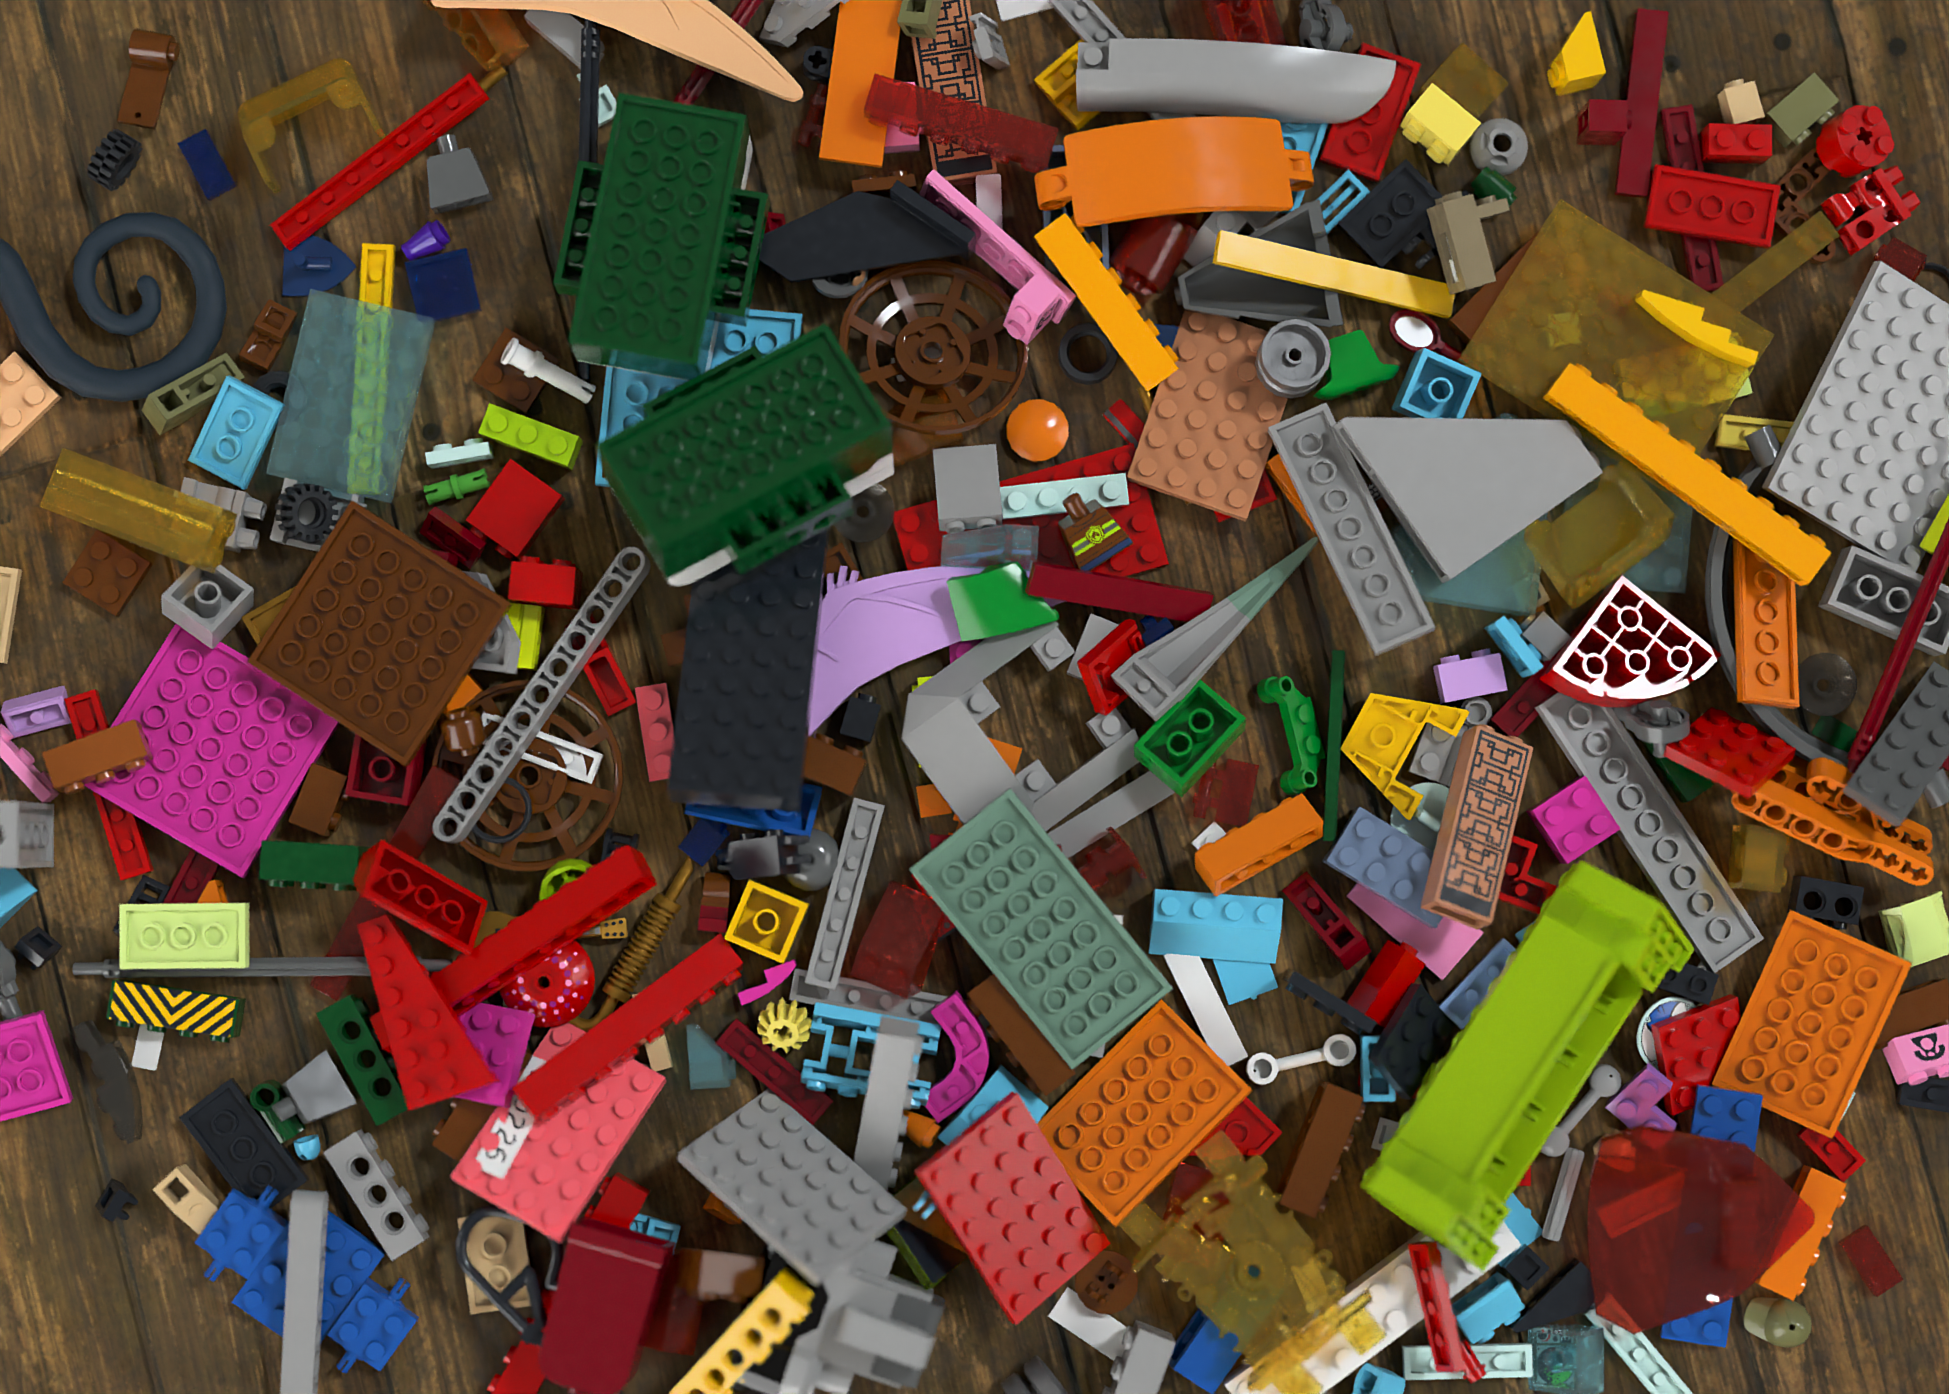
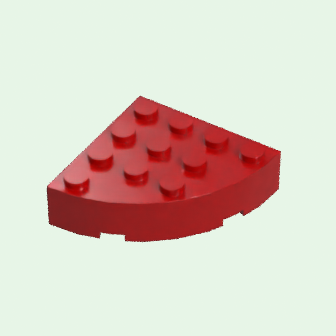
[1539,575,1721,708]

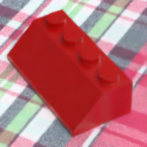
[353,840,488,956]

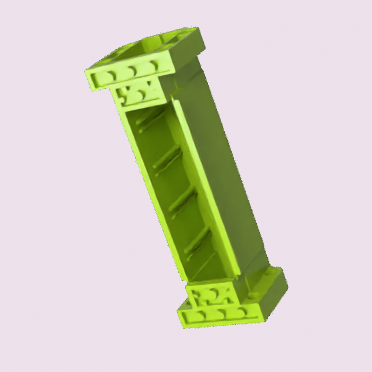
[1360,861,1695,1272]

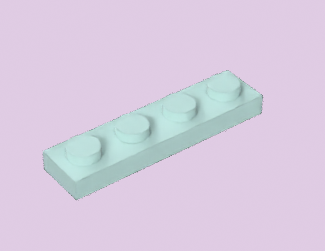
[1000,473,1129,520]
[1402,1343,1533,1380]

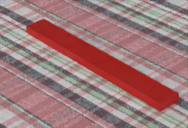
[270,73,490,251]

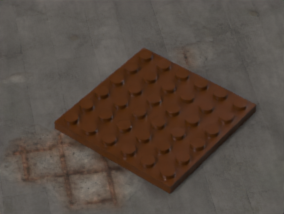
[247,500,513,766]

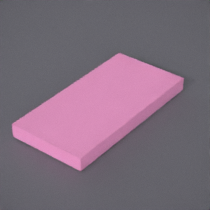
[1346,883,1484,980]

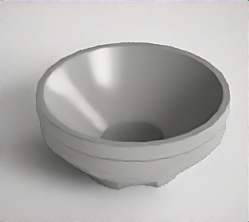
[1470,118,1528,176]

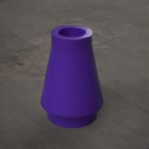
[401,220,451,261]

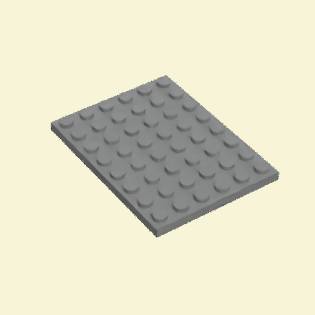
[1762,261,1949,572]

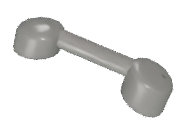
[1540,1064,1621,1157]

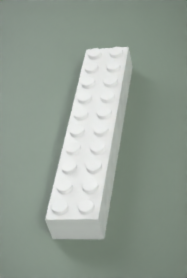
[1223,1221,1521,1394]

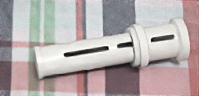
[500,338,596,404]

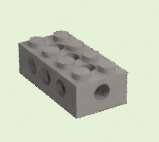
[0,801,54,868]

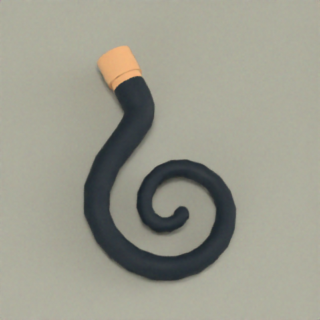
[0,212,227,402]

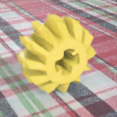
[757,997,812,1054]

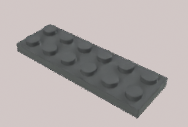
[1842,662,1949,828]

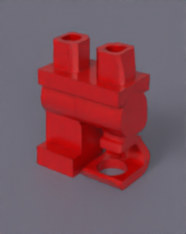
[1820,165,1920,256]

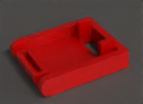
[1077,619,1145,716]

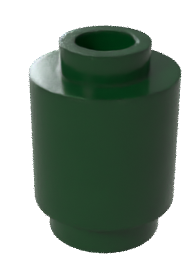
[1470,166,1517,207]

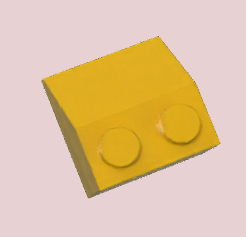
[1548,11,1606,96]

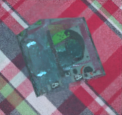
[1528,1324,1604,1394]

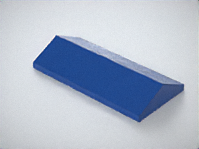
[684,783,823,840]

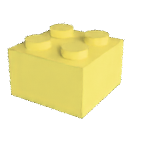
[1399,83,1481,166]

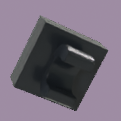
[14,926,62,970]
[95,1178,138,1222]

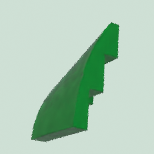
[946,561,1060,641]

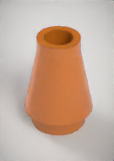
[902,1108,941,1149]

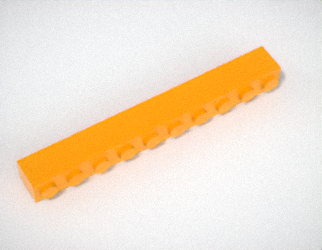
[1542,363,1831,586]

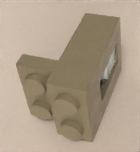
[1427,191,1510,295]

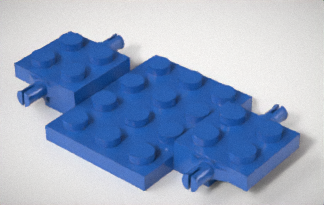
[194,1185,419,1374]

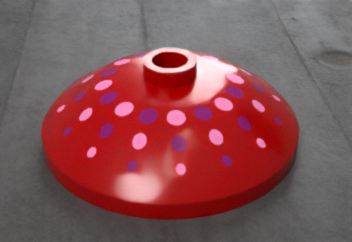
[500,940,595,1027]

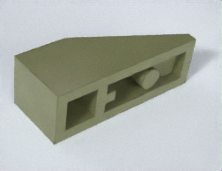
[141,352,245,435]

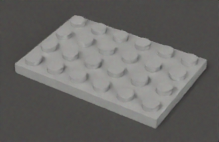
[677,1088,907,1286]

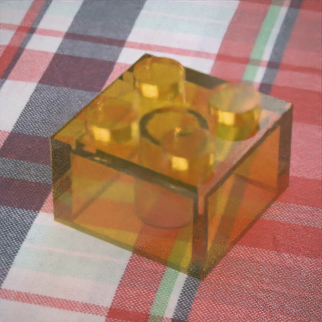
[1727,824,1790,893]

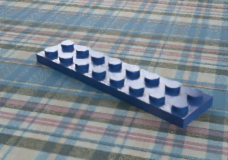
[1660,1084,1763,1348]

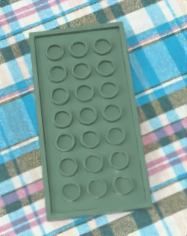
[910,788,1173,1069]

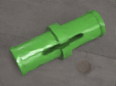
[423,468,490,505]

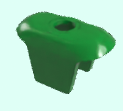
[1313,330,1400,401]

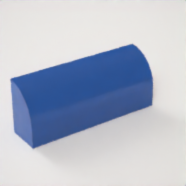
[1168,1254,1285,1394]

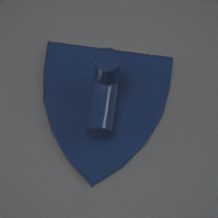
[282,235,357,297]

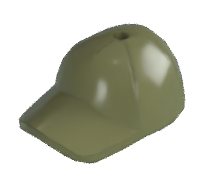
[1743,1297,1812,1348]

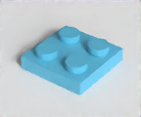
[1484,616,1544,678]

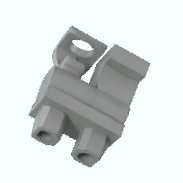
[172,477,267,553]

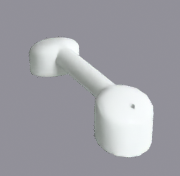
[1246,1034,1356,1085]

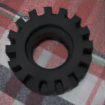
[87,129,142,191]
[275,483,338,542]

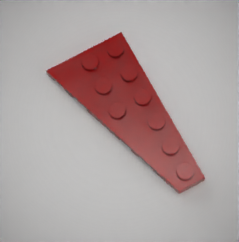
[357,915,501,1110]

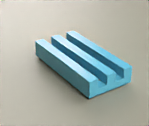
[1317,169,1370,234]

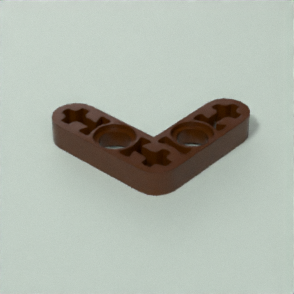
[1774,147,1836,265]

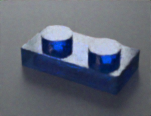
[178,129,237,201]

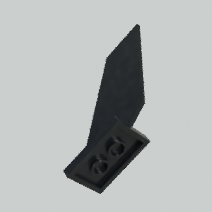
[759,180,976,283]

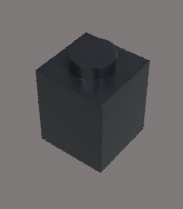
[840,693,882,743]

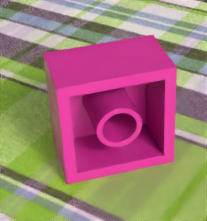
[1526,776,1621,864]

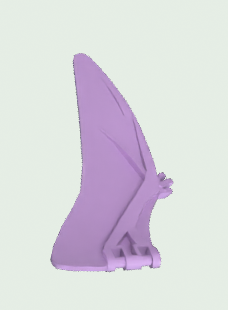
[809,565,1065,736]

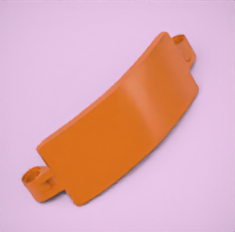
[1034,116,1314,227]

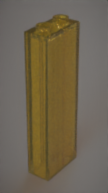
[39,448,238,574]

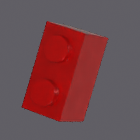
[1700,123,1772,164]

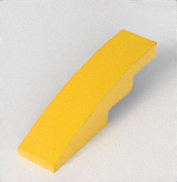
[1635,290,1759,368]

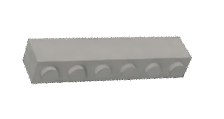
[854,1015,924,1191]

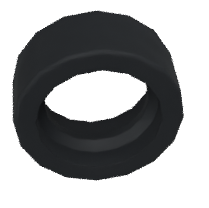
[1058,322,1118,385]

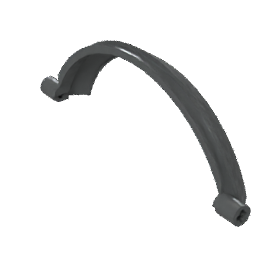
[1705,425,1949,809]

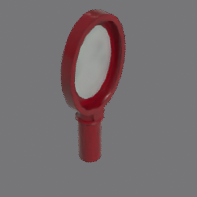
[1388,309,1471,366]

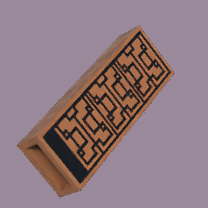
[911,0,997,186]
[1420,724,1533,930]

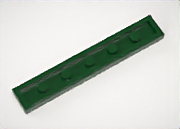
[1322,650,1345,842]

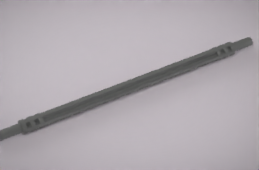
[73,956,453,978]

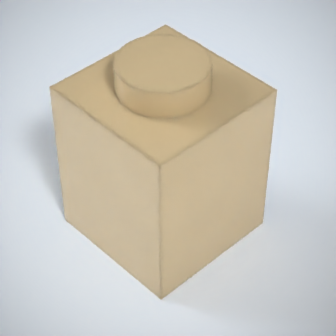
[1717,79,1765,124]

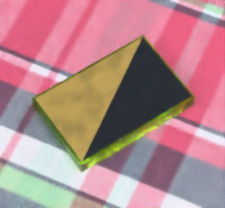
[887,1176,969,1290]

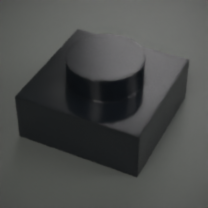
[1503,1244,1550,1291]

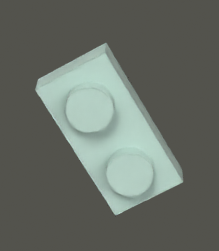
[425,438,494,469]

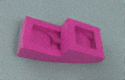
[738,959,797,1005]

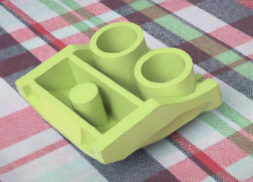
[1878,891,1949,967]

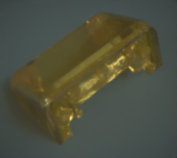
[1523,460,1675,609]

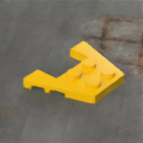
[1341,693,1470,821]

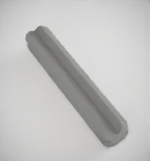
[1541,1147,1585,1241]

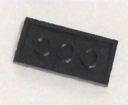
[179,1078,309,1209]

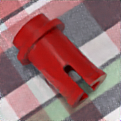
[1460,1339,1487,1383]

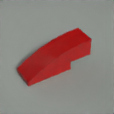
[564,612,637,716]

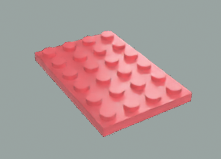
[451,1023,667,1243]

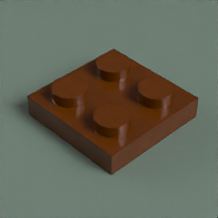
[473,327,561,415]
[62,529,153,617]

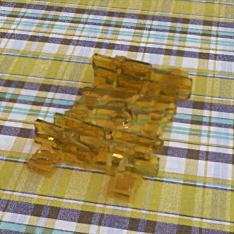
[1119,1130,1387,1394]

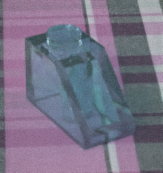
[687,1023,737,1090]

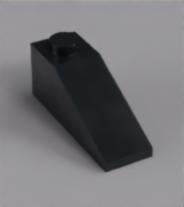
[1508,1258,1608,1333]

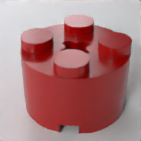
[1816,105,1895,178]

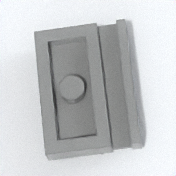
[969,12,1010,70]
[1408,722,1473,787]

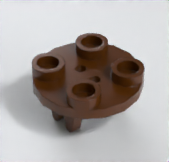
[1074,1249,1138,1314]

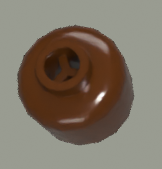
[440,707,487,756]

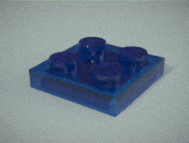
[405,248,482,325]

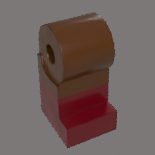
[698,872,732,933]

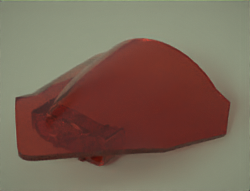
[1587,1125,1815,1335]

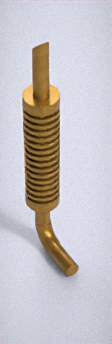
[568,852,695,1032]

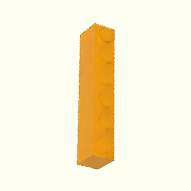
[1034,213,1179,392]

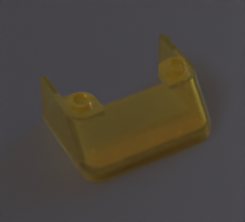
[238,58,387,194]

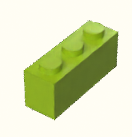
[478,403,583,470]

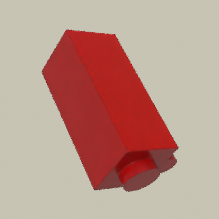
[1347,940,1426,1028]

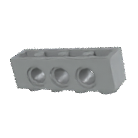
[323,1129,430,1261]

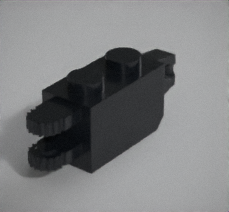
[716,830,811,880]

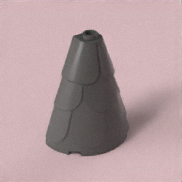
[1174,200,1343,328]

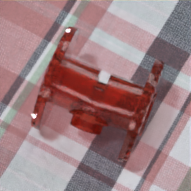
[1067,826,1147,892]

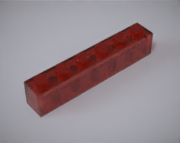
[864,74,1059,173]

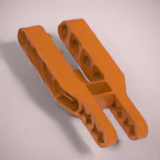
[1732,755,1934,886]

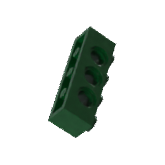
[316,994,408,1126]

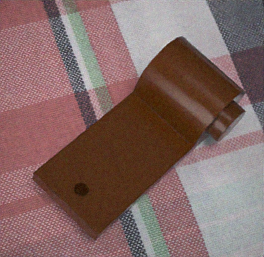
[117,28,180,130]

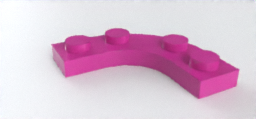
[925,991,989,1123]

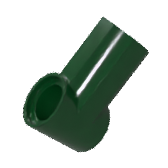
[250,1080,305,1144]

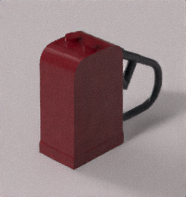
[456,1205,676,1394]

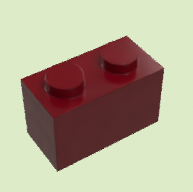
[1577,99,1632,146]

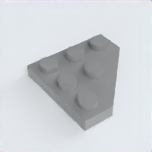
[759,0,849,47]
[463,571,521,674]

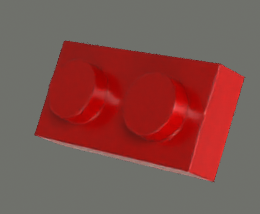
[1796,1127,1866,1182]

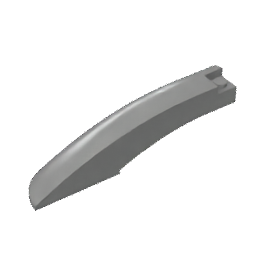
[1076,38,1396,123]

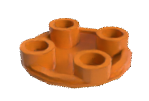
[1006,399,1069,462]

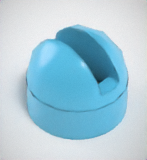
[293,1135,321,1160]

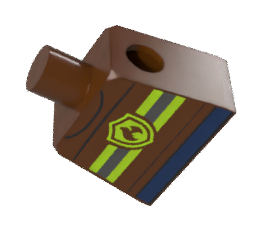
[1058,493,1133,571]

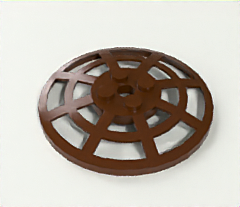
[839,260,1029,435]
[432,680,624,871]

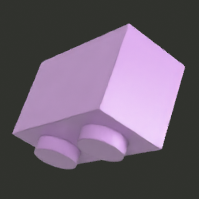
[1433,648,1508,704]

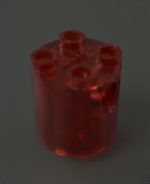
[1109,214,1198,294]

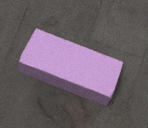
[1,686,71,739]

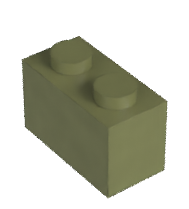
[1761,72,1840,148]

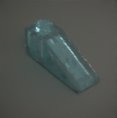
[941,524,1039,571]

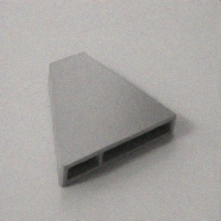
[1334,417,1603,584]

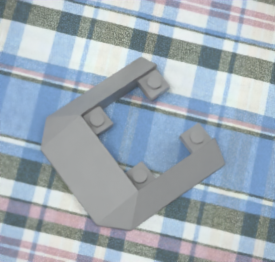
[901,621,1139,831]

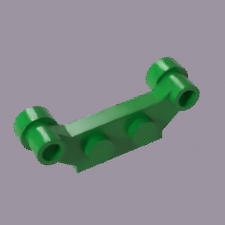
[1257,676,1326,796]

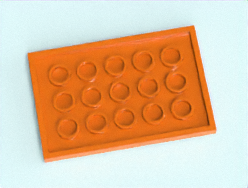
[1712,909,1912,1138]
[1037,999,1253,1227]

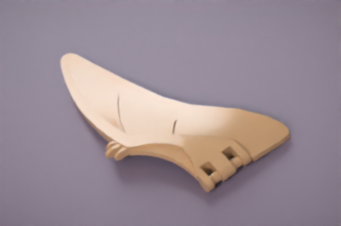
[431,0,804,102]

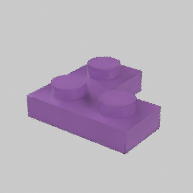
[1605,1063,1677,1148]

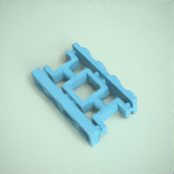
[801,1002,941,1109]

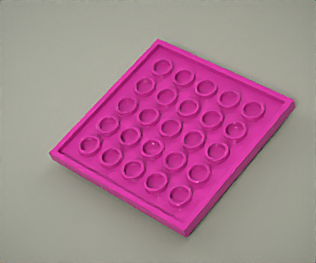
[84,624,340,878]

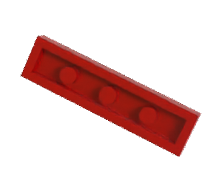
[1408,1241,1465,1373]

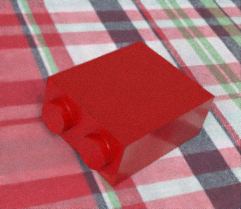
[466,459,565,560]

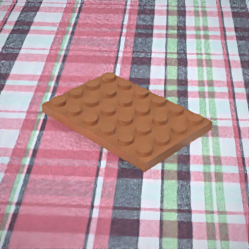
[1126,311,1297,521]

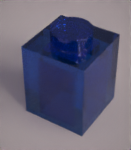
[678,817,730,867]

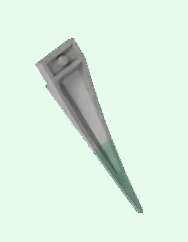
[1111,537,1318,721]

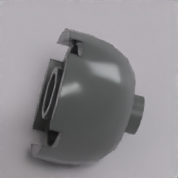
[783,828,840,891]

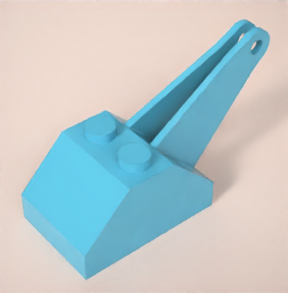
[913,1064,1049,1219]

